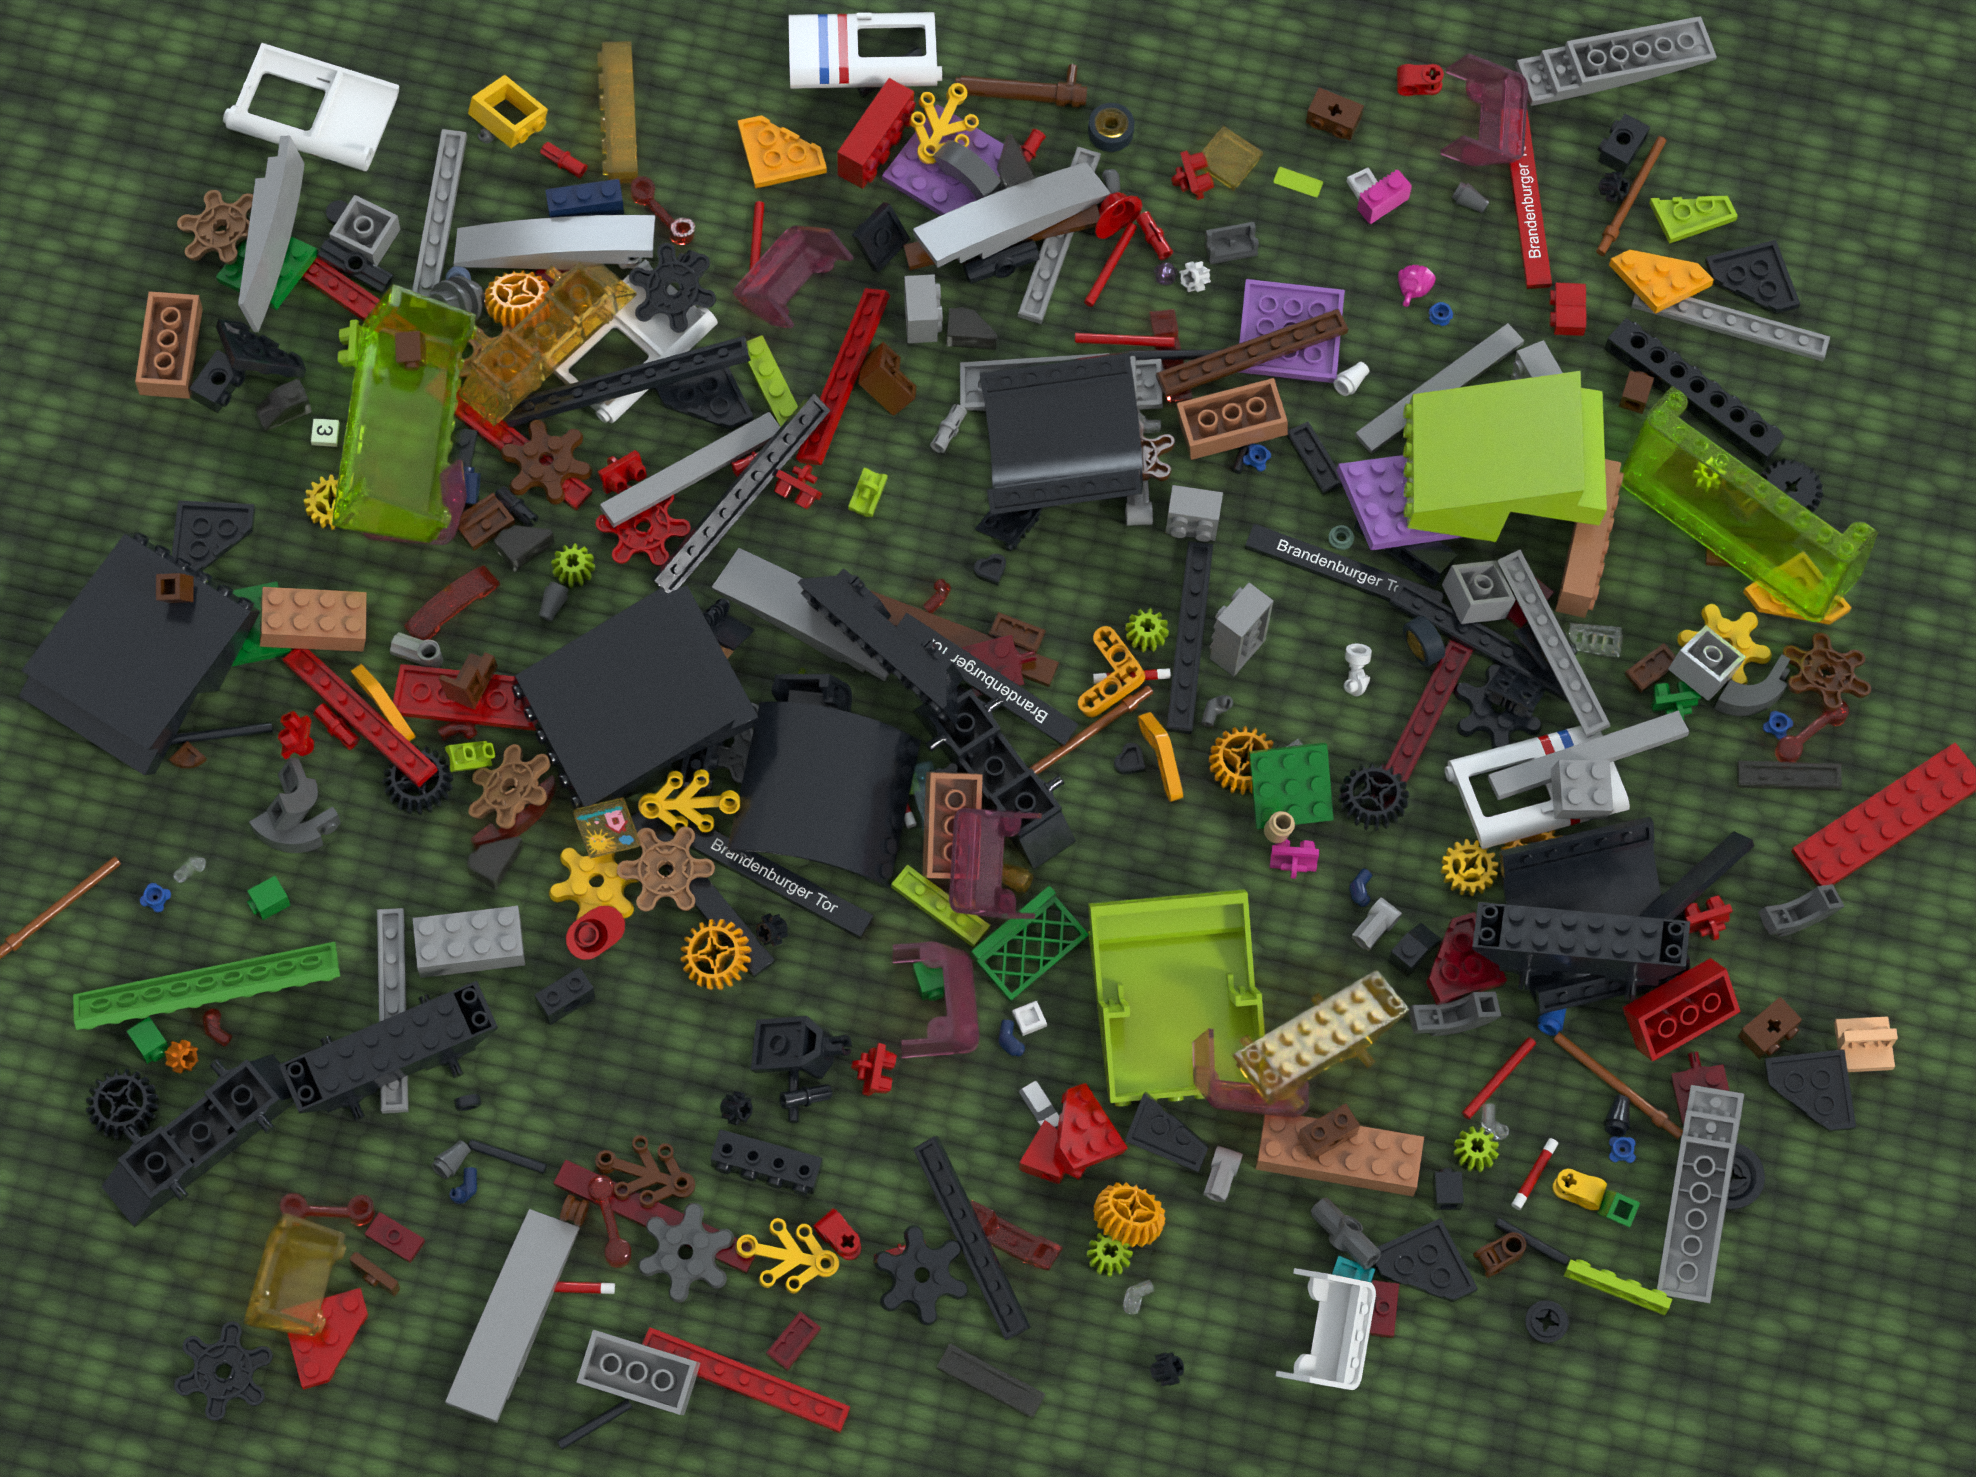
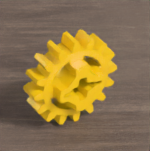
[304,474,360,530]
[1441,839,1498,896]

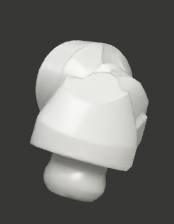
[1344,644,1372,696]

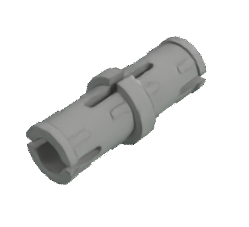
[930,404,967,453]

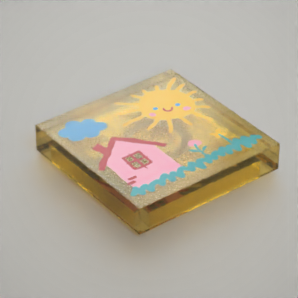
[573,797,640,859]

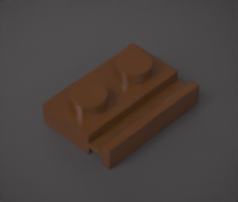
[452,493,515,551]

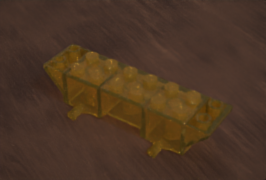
[459,262,637,426]
[1233,970,1410,1111]

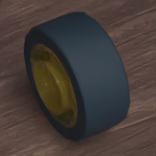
[1088,103,1135,152]
[1403,616,1445,667]

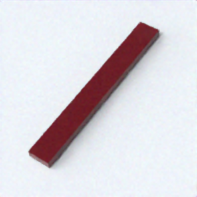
[1366,640,1473,811]
[554,1160,756,1274]

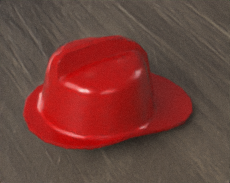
[1095,192,1142,239]
[566,905,625,960]

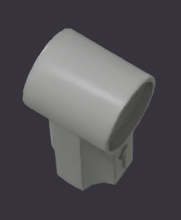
[1125,480,1153,526]
[390,632,443,668]
[1351,897,1402,951]
[1203,1146,1243,1202]

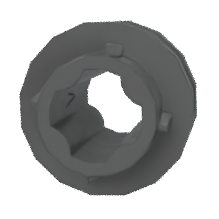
[427,276,485,330]

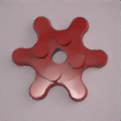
[596,485,691,566]

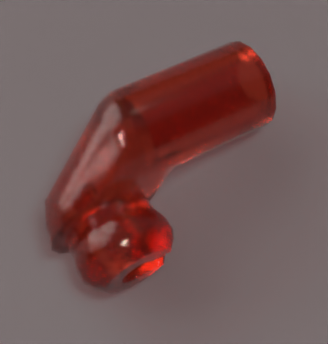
[923,579,951,614]
[437,721,477,741]
[202,1008,232,1047]

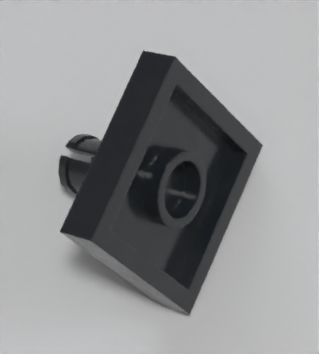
[851,202,910,273]

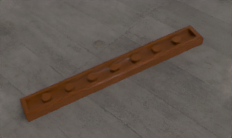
[903,204,1100,270]
[1156,308,1349,398]
[870,590,1059,687]

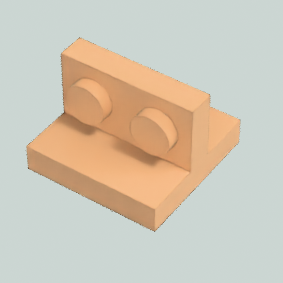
[1834,1017,1898,1072]

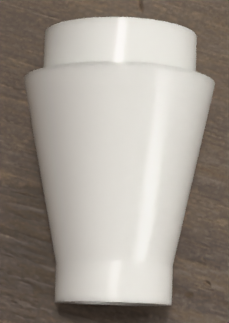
[1334,362,1369,396]

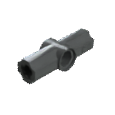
[1311,1198,1381,1270]

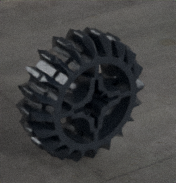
[383,745,454,815]
[1339,762,1409,831]
[86,1068,159,1141]

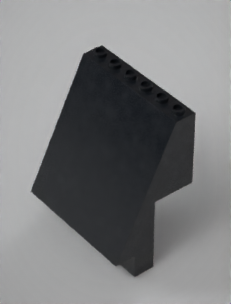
[19,532,261,775]
[511,585,758,816]

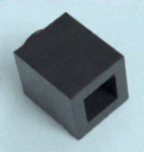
[1432,1168,1464,1210]

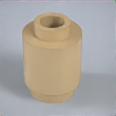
[1264,811,1295,843]

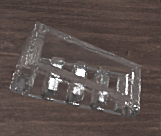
[1569,623,1623,657]

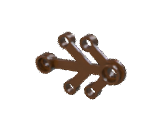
[595,1135,695,1208]

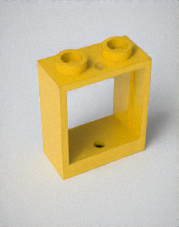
[468,75,548,148]

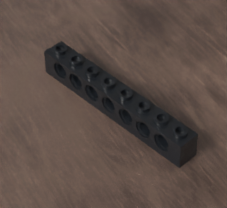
[1604,318,1785,467]

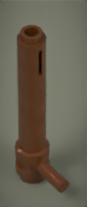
[955,64,1087,108]

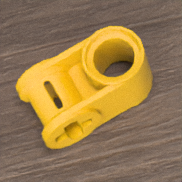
[1552,1169,1607,1210]

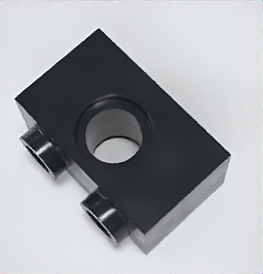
[1598,113,1650,175]
[189,350,246,413]
[534,967,595,1025]

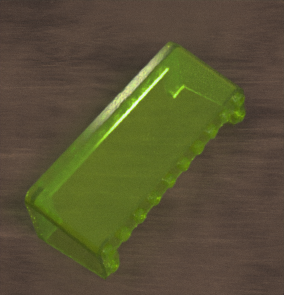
[332,284,477,543]
[1621,386,1878,622]

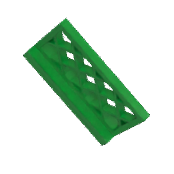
[968,885,1089,1002]

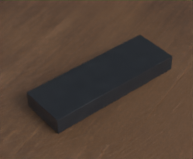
[1286,421,1343,496]

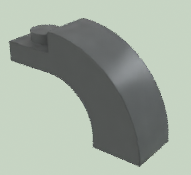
[933,140,1002,200]
[1714,654,1790,716]
[267,757,318,830]
[249,807,341,853]
[1758,884,1845,937]
[1408,992,1501,1036]

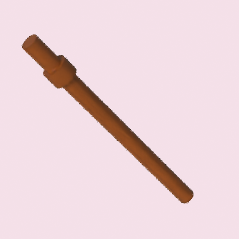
[1596,136,1666,256]
[1029,685,1153,775]
[0,856,121,959]
[1553,1032,1683,1140]

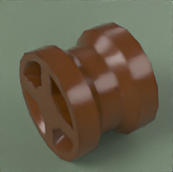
[560,1194,590,1227]

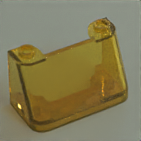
[244,1213,346,1336]

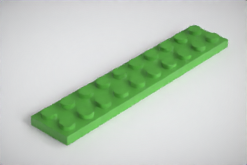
[73,942,340,1030]

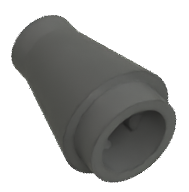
[1451,181,1489,214]
[538,582,569,622]
[431,1140,471,1179]

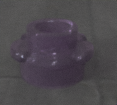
[1154,263,1178,285]

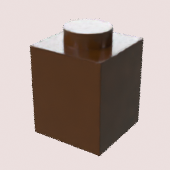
[395,331,427,371]
[1619,371,1654,414]
[156,573,194,603]

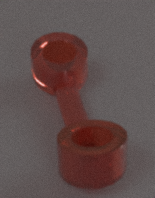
[630,176,695,245]
[1775,700,1849,764]
[588,1175,631,1268]
[280,1193,375,1226]

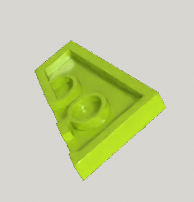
[1649,196,1738,244]

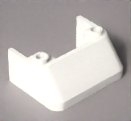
[1276,1268,1376,1390]

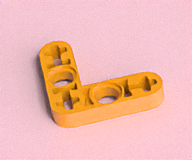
[1078,626,1145,718]
[351,664,416,742]
[1137,712,1183,802]

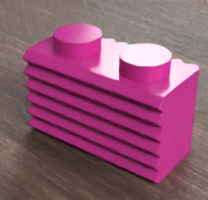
[1357,169,1412,224]

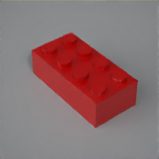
[837,78,916,189]
[1622,958,1741,1061]

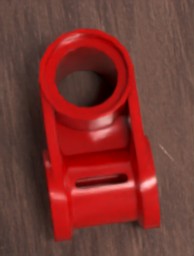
[1396,64,1444,96]
[813,1208,861,1260]

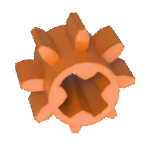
[165,1039,198,1074]

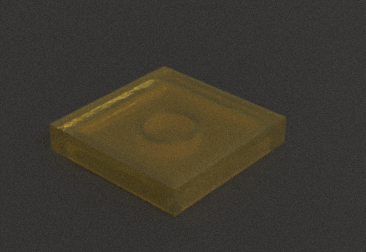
[1202,126,1263,190]

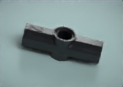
[317,238,393,295]
[963,239,1040,284]

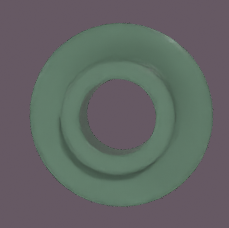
[1328,525,1354,550]

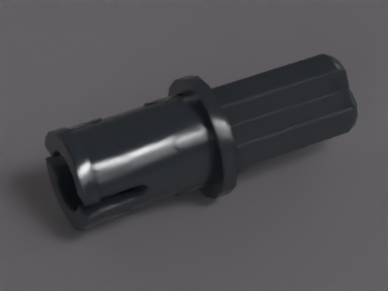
[495,486,539,528]
[779,1084,833,1109]

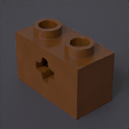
[1306,88,1364,141]
[1738,997,1802,1060]
[1298,1103,1360,1160]

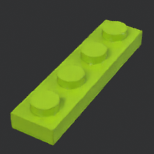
[747,335,798,427]
[891,865,990,948]
[1564,1259,1672,1316]

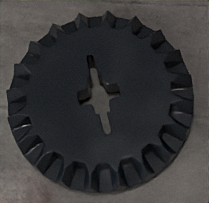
[1757,458,1823,520]
[1726,1143,1765,1210]

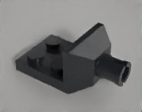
[751,1016,852,1080]

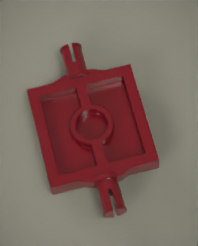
[962,635,1037,697]
[1671,1051,1729,1126]

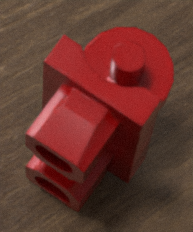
[1171,150,1215,200]
[598,450,647,494]
[774,464,823,510]
[278,711,314,760]
[1683,895,1733,941]
[851,1043,897,1096]

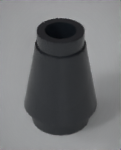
[1603,1095,1630,1136]

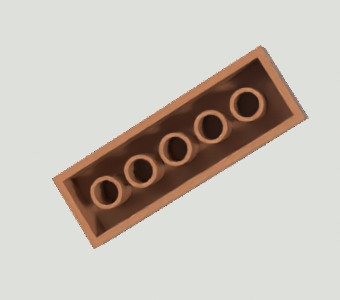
[1555,459,1624,618]
[1256,1110,1424,1197]

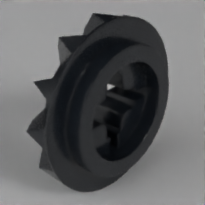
[1525,1301,1569,1344]

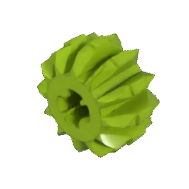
[551,543,595,588]
[1125,608,1169,652]
[1453,1126,1499,1172]
[1087,1233,1133,1277]

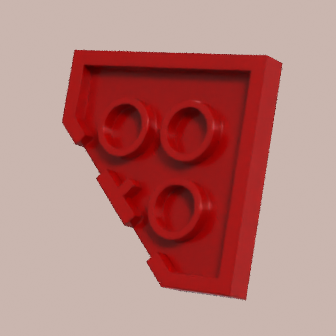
[1054,1083,1128,1174]
[282,1288,369,1390]

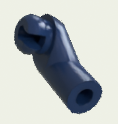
[1349,868,1373,907]
[999,1020,1025,1057]
[449,1167,477,1204]

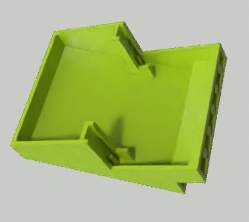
[1403,371,1607,542]
[1088,889,1269,1106]

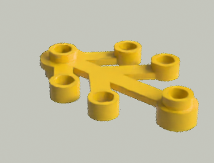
[909,83,979,164]
[638,769,740,833]
[736,1218,839,1293]

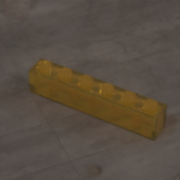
[597,41,638,184]

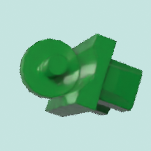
[1651,681,1702,720]

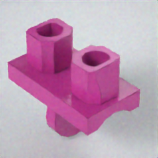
[1270,839,1319,879]

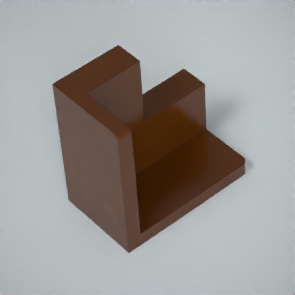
[859,341,917,415]
[439,652,498,710]

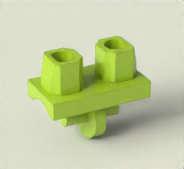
[338,319,379,371]
[848,468,888,517]
[445,741,495,772]

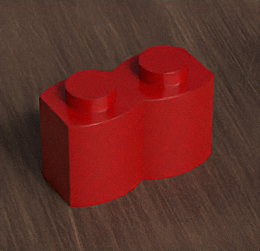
[1549,283,1586,336]

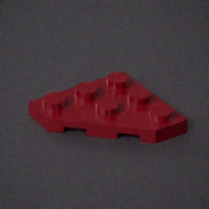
[1426,912,1507,1005]

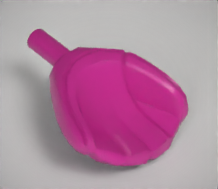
[1398,265,1436,307]

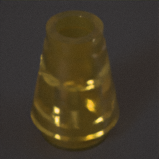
[993,862,1033,893]

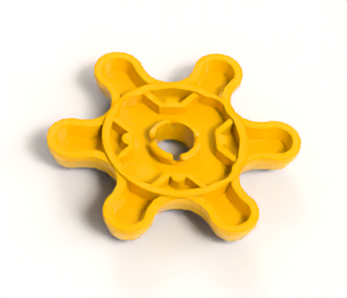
[1677,604,1772,685]
[549,838,639,920]

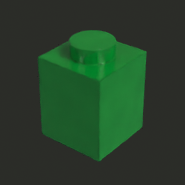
[247,876,290,920]
[913,957,947,1001]
[127,1017,169,1064]
[1597,1190,1640,1227]

